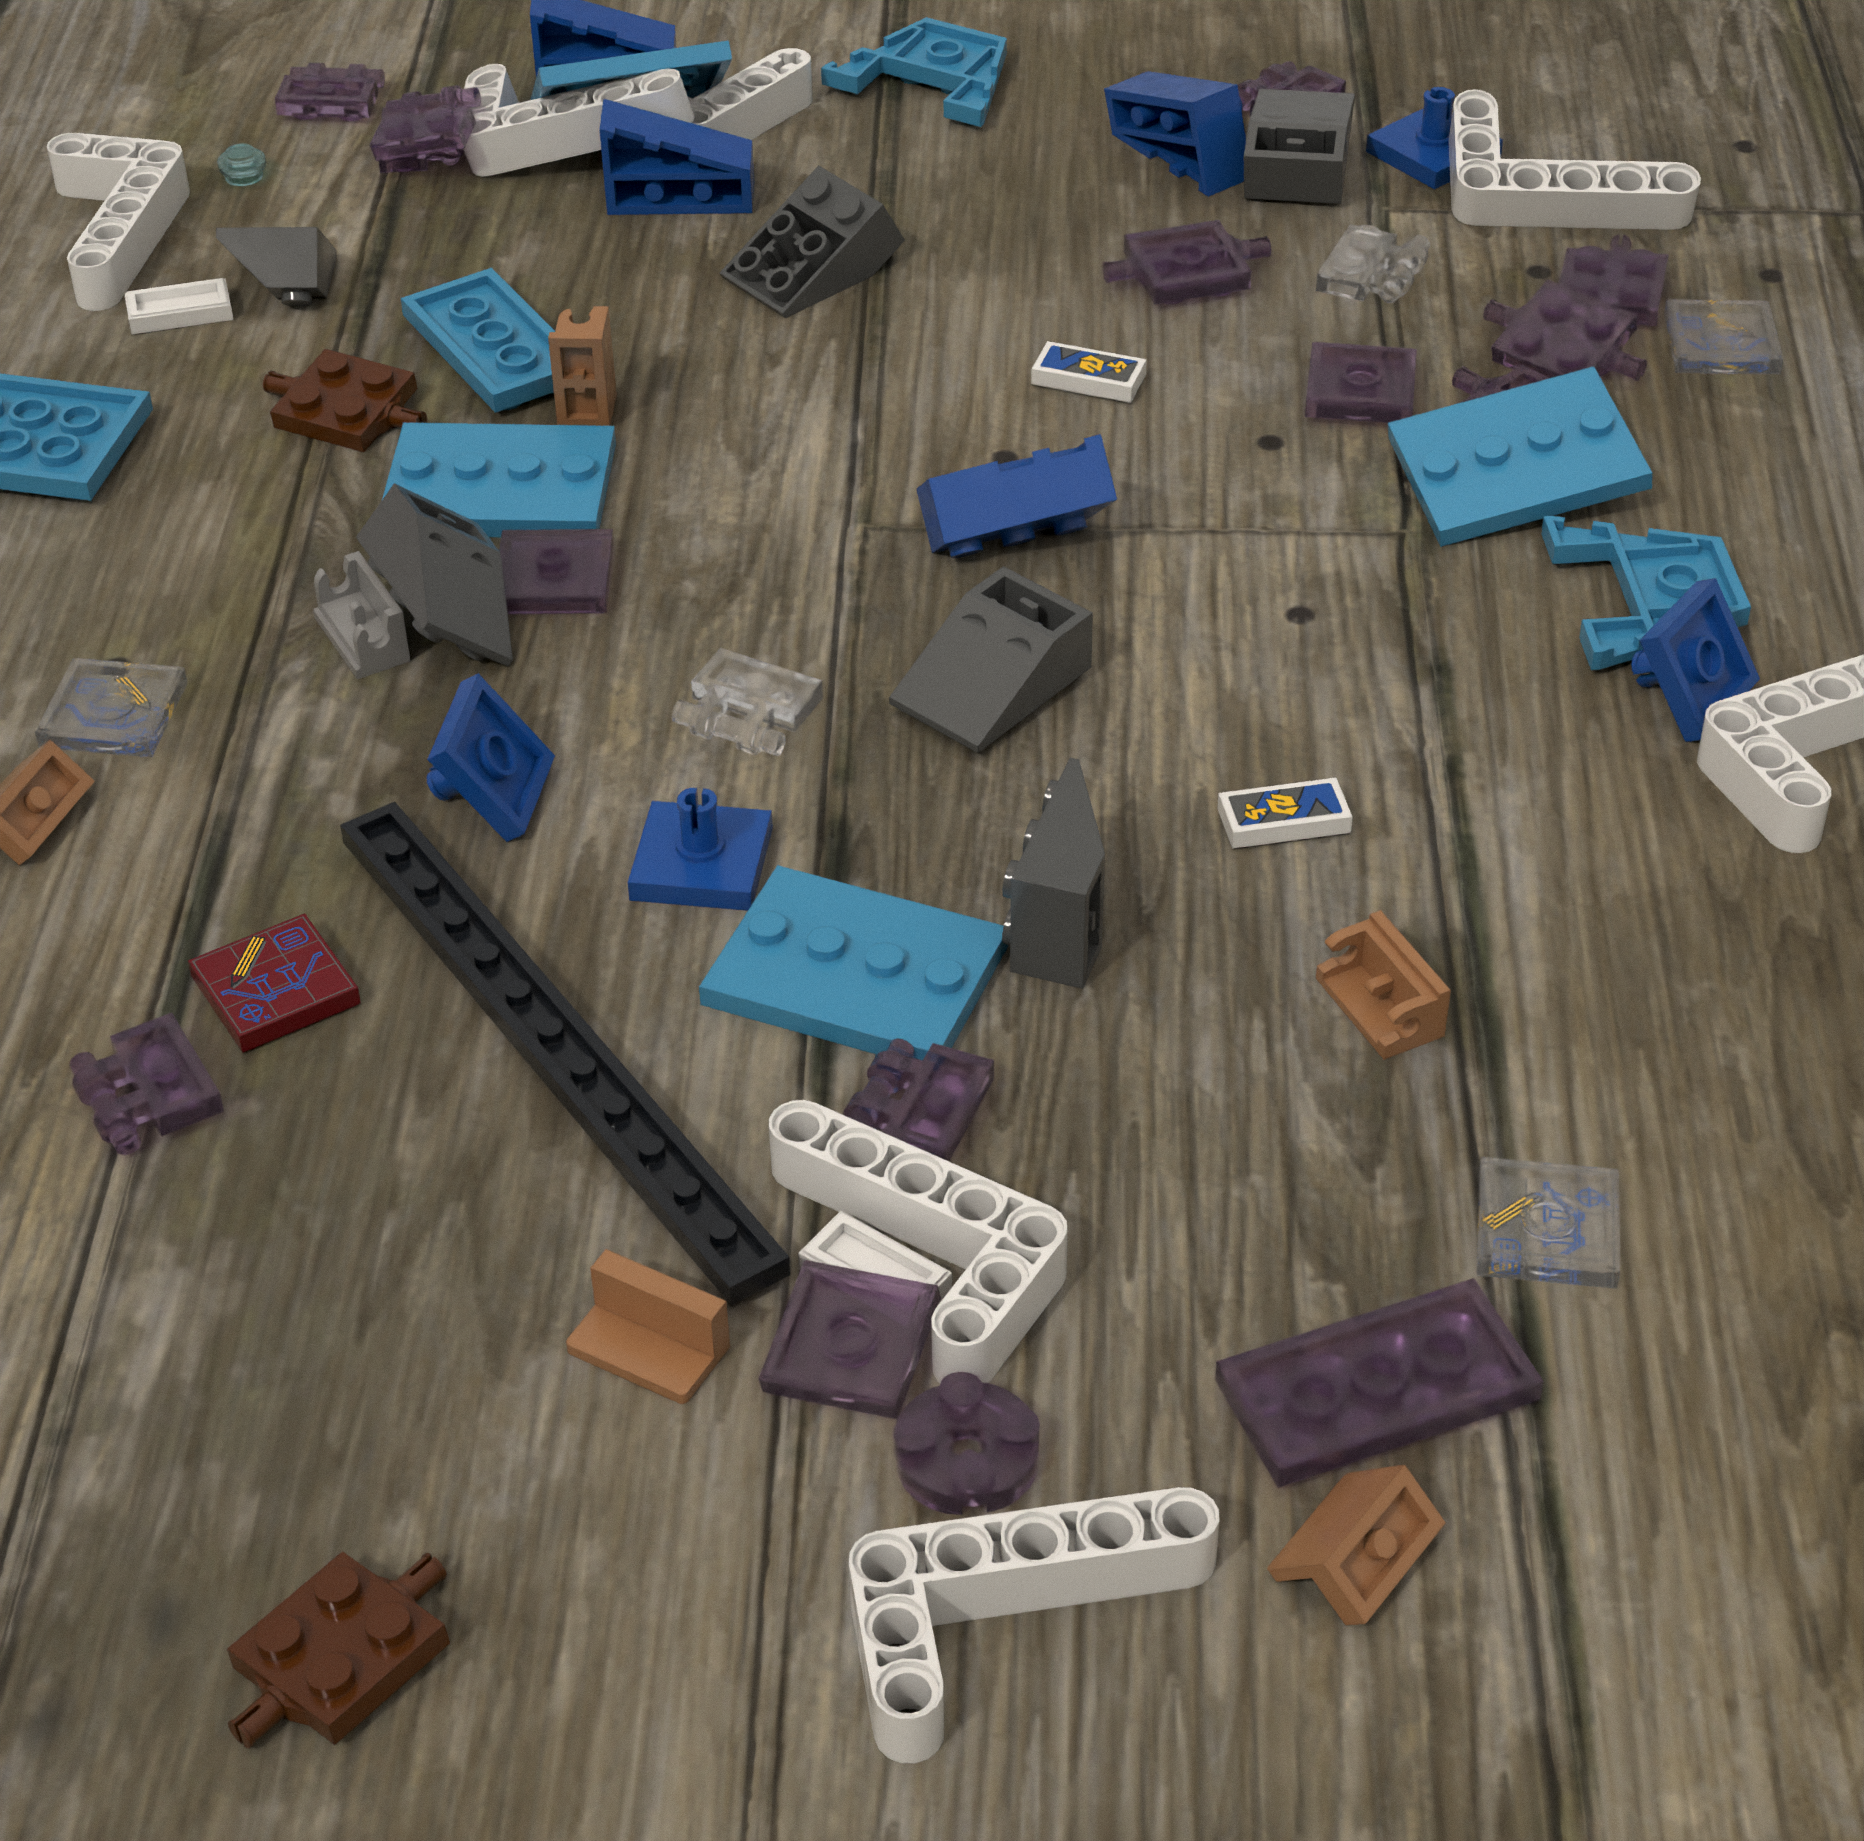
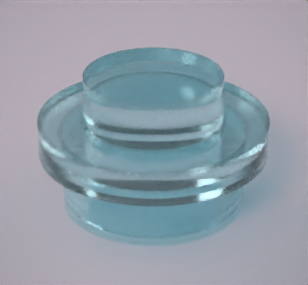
[217,143,266,186]

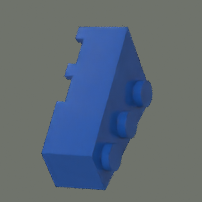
[530,0,677,77]
[1104,71,1246,197]
[599,99,755,215]
[916,434,1117,558]

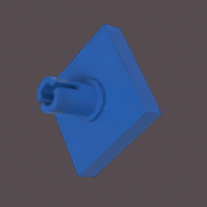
[1366,87,1503,190]
[1631,578,1760,742]
[427,673,555,842]
[628,788,773,911]

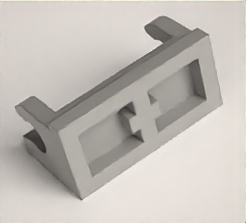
[313,551,410,679]

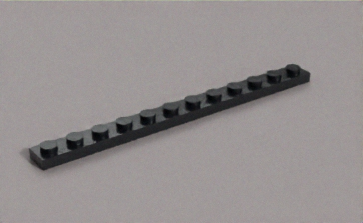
[340,802,791,1306]

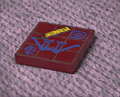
[188,913,361,1053]

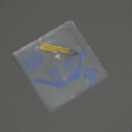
[1664,299,1783,374]
[35,658,187,757]
[1476,1157,1620,1289]

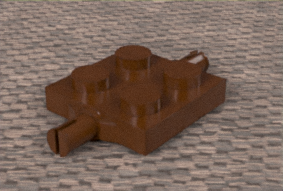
[263,349,427,452]
[227,1551,450,1749]

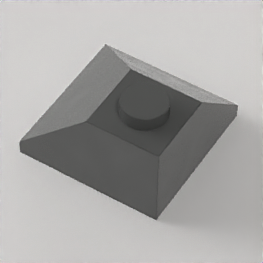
[216,227,337,306]

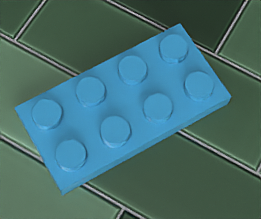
[401,268,555,413]

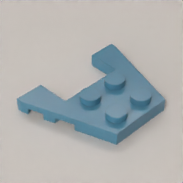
[821,17,1007,127]
[1541,516,1751,670]

